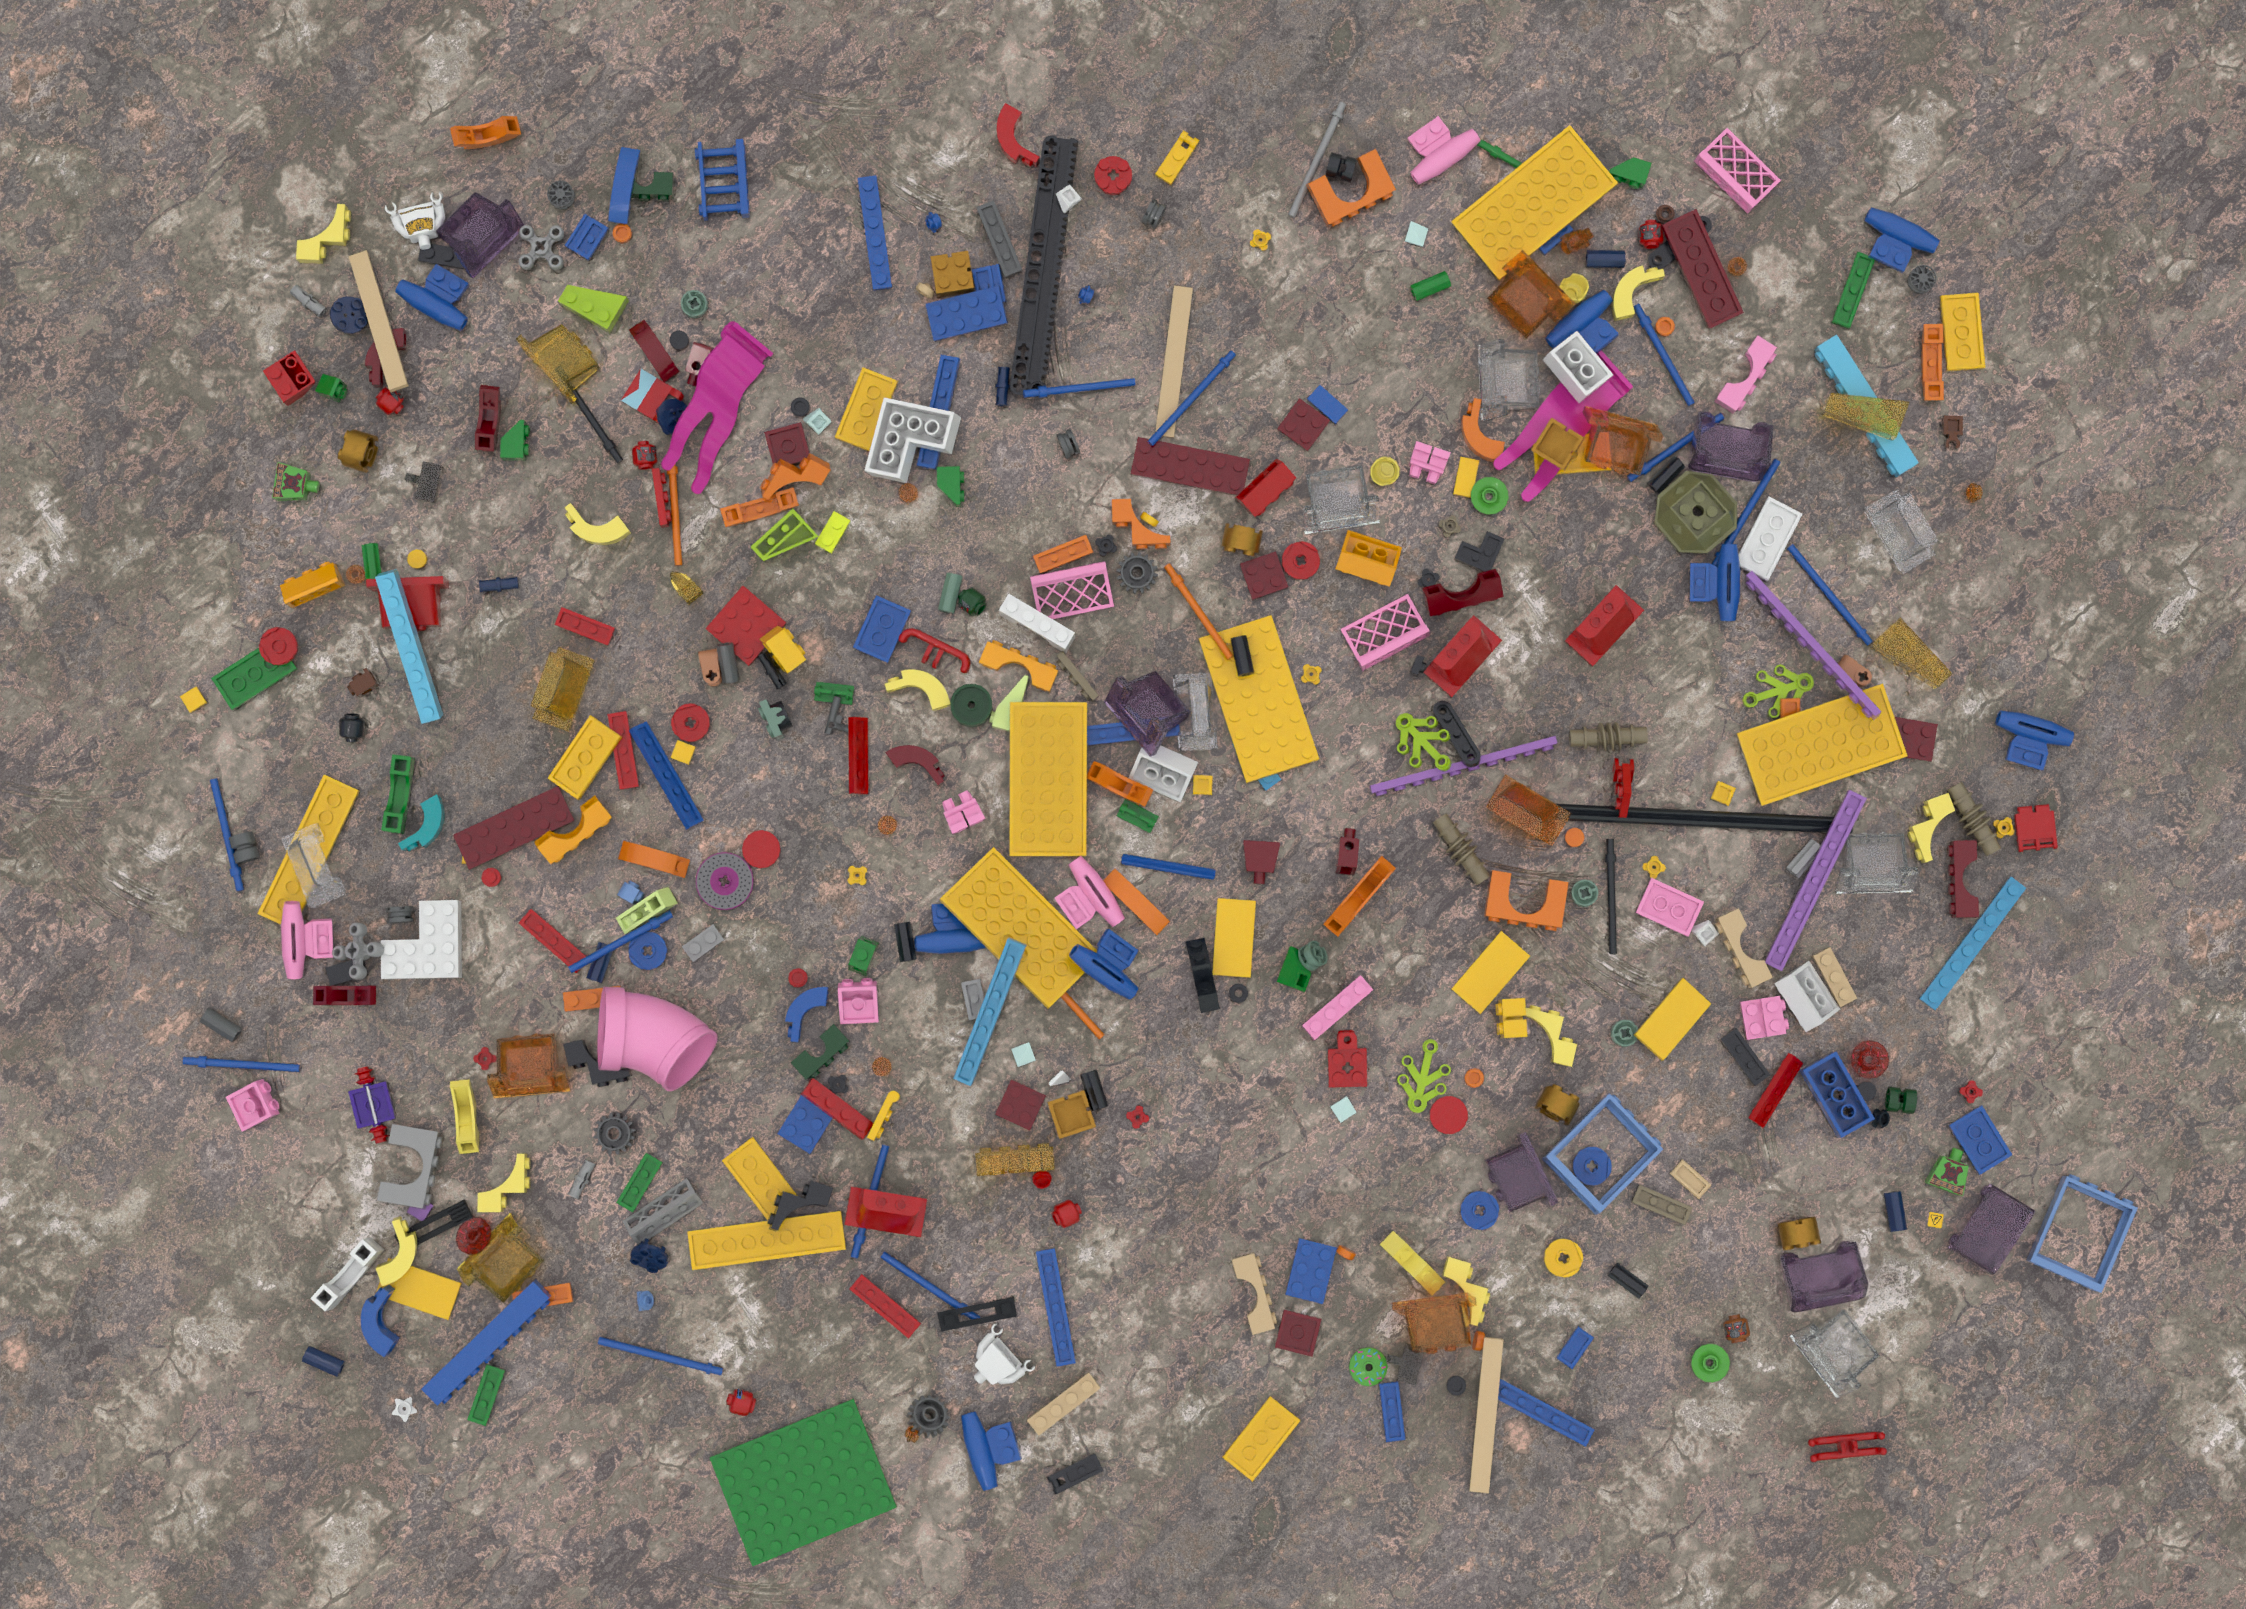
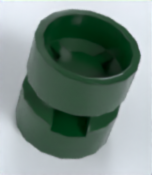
[1885,1086,1917,1114]

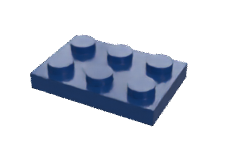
[853,595,911,663]
[777,1095,832,1154]
[1948,1105,2012,1175]
[1285,1238,1337,1304]

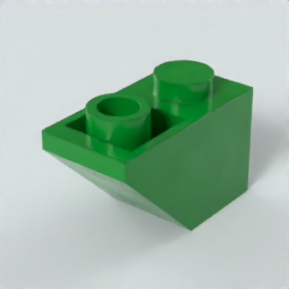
[1609,157,1652,189]
[315,374,348,403]
[500,420,530,461]
[937,466,964,507]
[1277,946,1311,992]

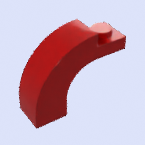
[997,103,1040,167]

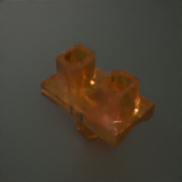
[1560,228,1594,254]

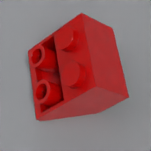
[263,350,316,406]

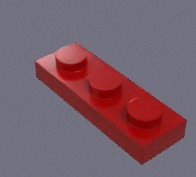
[652,468,672,528]
[554,607,616,646]

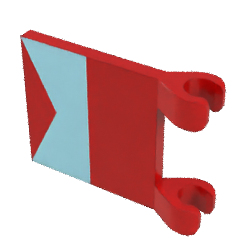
[621,369,684,424]

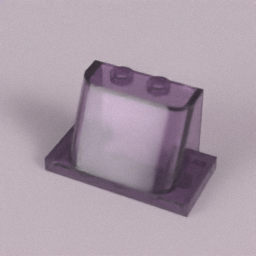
[436,192,524,278]
[1104,671,1191,757]
[1484,1132,1559,1213]

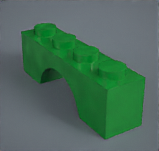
[381,754,415,835]

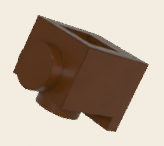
[347,668,380,698]

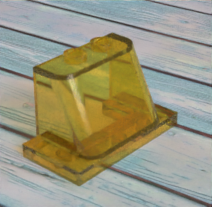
[516,324,600,404]
[530,647,595,732]
[457,1213,544,1303]

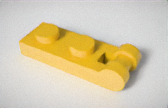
[1155,130,1200,185]
[867,1091,900,1141]

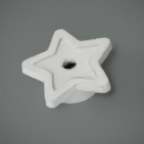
[392,1397,417,1422]

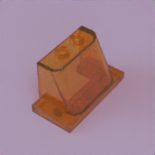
[1487,250,1576,339]
[1583,406,1663,476]
[1486,774,1572,846]
[487,1034,571,1098]
[1392,1292,1477,1354]

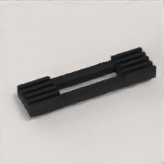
[394,1200,473,1246]
[937,1297,1017,1332]

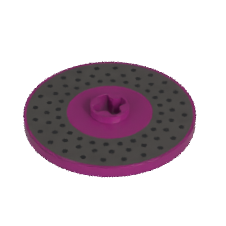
[696,852,754,910]

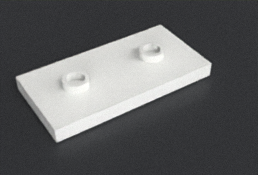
[1739,496,1802,582]

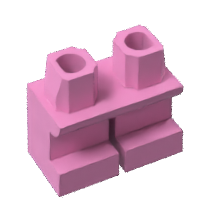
[1409,441,1451,485]
[942,790,986,835]

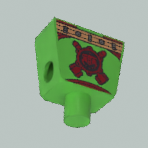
[272,462,320,501]
[1925,1148,1969,1196]

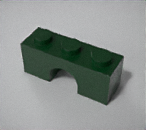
[631,172,675,202]
[791,1024,850,1080]

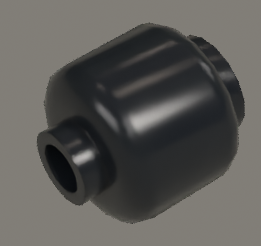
[339,713,364,742]

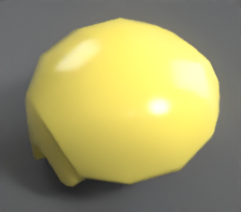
[1558,273,1589,304]
[1370,457,1400,486]

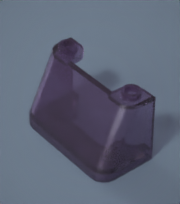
[1688,412,1774,482]
[1948,1184,2035,1275]
[1780,1241,1868,1312]

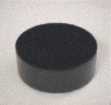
[669,330,689,350]
[791,397,810,417]
[1857,1082,1876,1101]
[1446,1376,1466,1396]

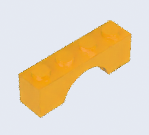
[979,640,1058,693]
[534,795,612,864]

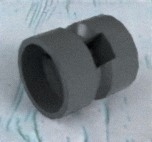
[229,831,260,864]

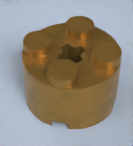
[338,429,378,473]
[1221,523,1263,557]
[1535,1084,1580,1125]
[1778,1217,1821,1251]

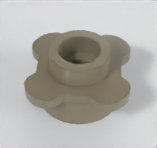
[1439,515,1461,537]

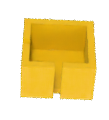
[759,626,806,673]
[1495,998,1527,1039]

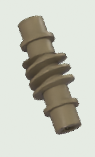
[1569,722,1648,752]
[1947,782,2001,856]
[1433,813,1490,886]

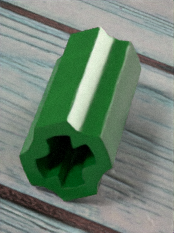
[1410,271,1451,301]
[362,543,382,579]

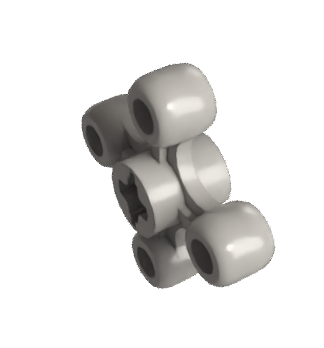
[518,225,564,271]
[332,922,384,980]

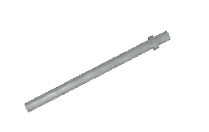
[1288,102,1346,218]

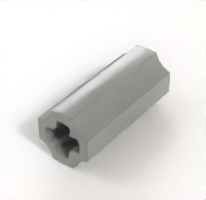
[1786,839,1821,879]

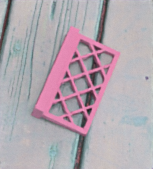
[1694,128,1781,214]
[1030,561,1114,619]
[1341,594,1430,671]

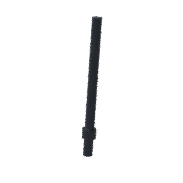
[554,366,623,464]
[1605,839,1617,954]

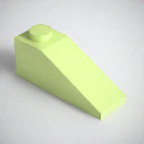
[989,675,1029,732]
[616,887,678,934]

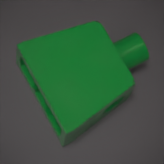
[848,936,879,976]

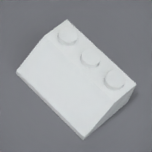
[1543,331,1613,403]
[1129,739,1198,802]
[1774,961,1840,1032]

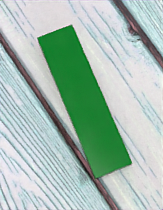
[1831,252,1875,329]

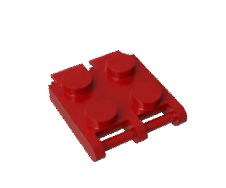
[2014,804,2058,852]

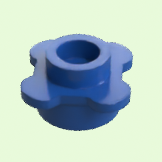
[925,212,942,233]
[1078,285,1094,304]

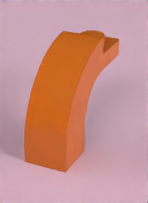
[450,116,521,149]
[1461,398,1505,462]
[1087,761,1153,807]
[618,841,690,878]

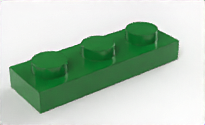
[616,1152,663,1213]
[467,1364,506,1426]

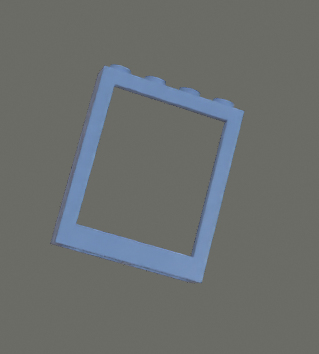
[1542,1093,1663,1215]
[2026,1174,2138,1293]

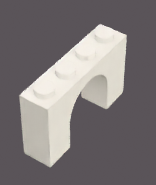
[999,594,1075,654]
[310,1237,385,1311]

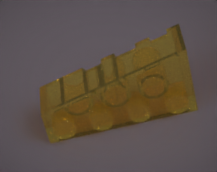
[1821,393,1909,441]
[1868,617,1953,689]
[975,1143,1055,1176]

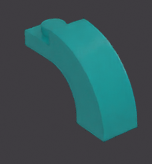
[398,794,445,852]

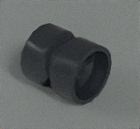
[1325,152,1357,183]

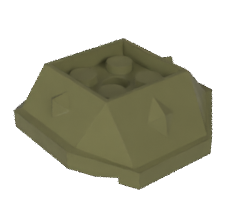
[1654,471,1737,554]

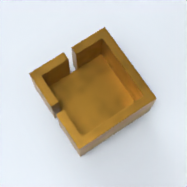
[930,251,975,298]
[1531,417,1585,471]
[1047,1090,1096,1139]

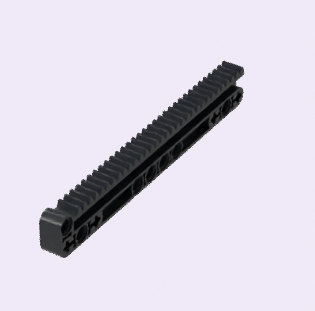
[1010,135,1078,400]

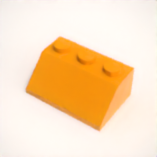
[1335,530,1402,587]
[280,562,345,608]

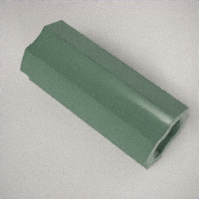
[938,573,963,614]

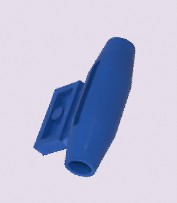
[1864,207,1940,273]
[395,264,469,331]
[1545,290,1618,354]
[1690,544,1740,621]
[1995,710,2074,771]
[915,904,986,954]
[1069,929,1139,1000]
[961,1411,1022,1491]

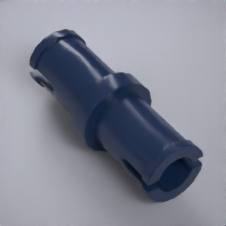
[995,367,1010,407]
[479,577,519,593]

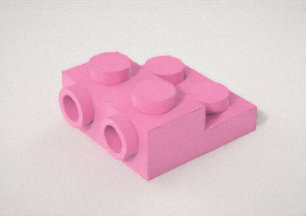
[838,978,879,1024]
[1740,996,1789,1040]
[226,1079,280,1132]

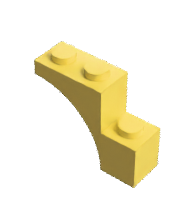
[296,204,351,264]
[1908,793,1955,863]
[1526,1005,1577,1067]
[450,1079,479,1154]
[477,1154,530,1212]
[1380,1231,1445,1296]
[1442,1256,1490,1326]

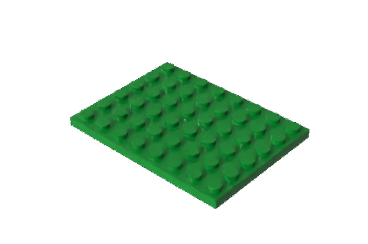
[710,1398,897,1567]

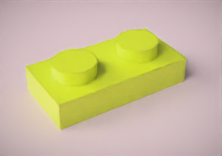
[815,511,851,554]

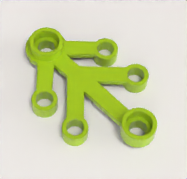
[1742,664,1814,718]
[1396,713,1451,771]
[1397,1039,1451,1113]

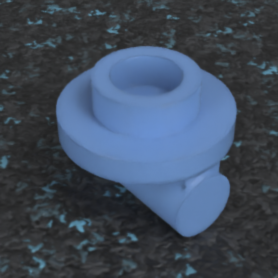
[637,1291,654,1311]

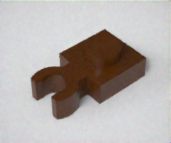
[1942,415,1963,449]

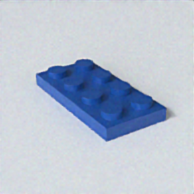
[926,286,1008,342]

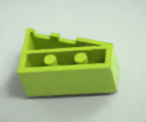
[558,285,629,333]
[750,508,819,561]

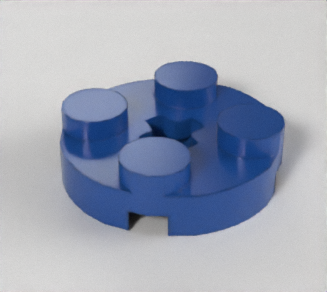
[629,932,668,970]
[1572,1147,1612,1186]
[1460,1191,1499,1230]

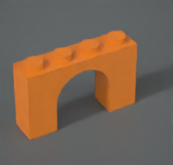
[1306,149,1396,227]
[1484,870,1569,931]

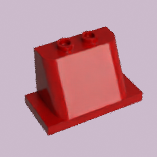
[366,576,449,631]
[1564,585,1644,667]
[1423,615,1502,698]
[844,1187,927,1237]

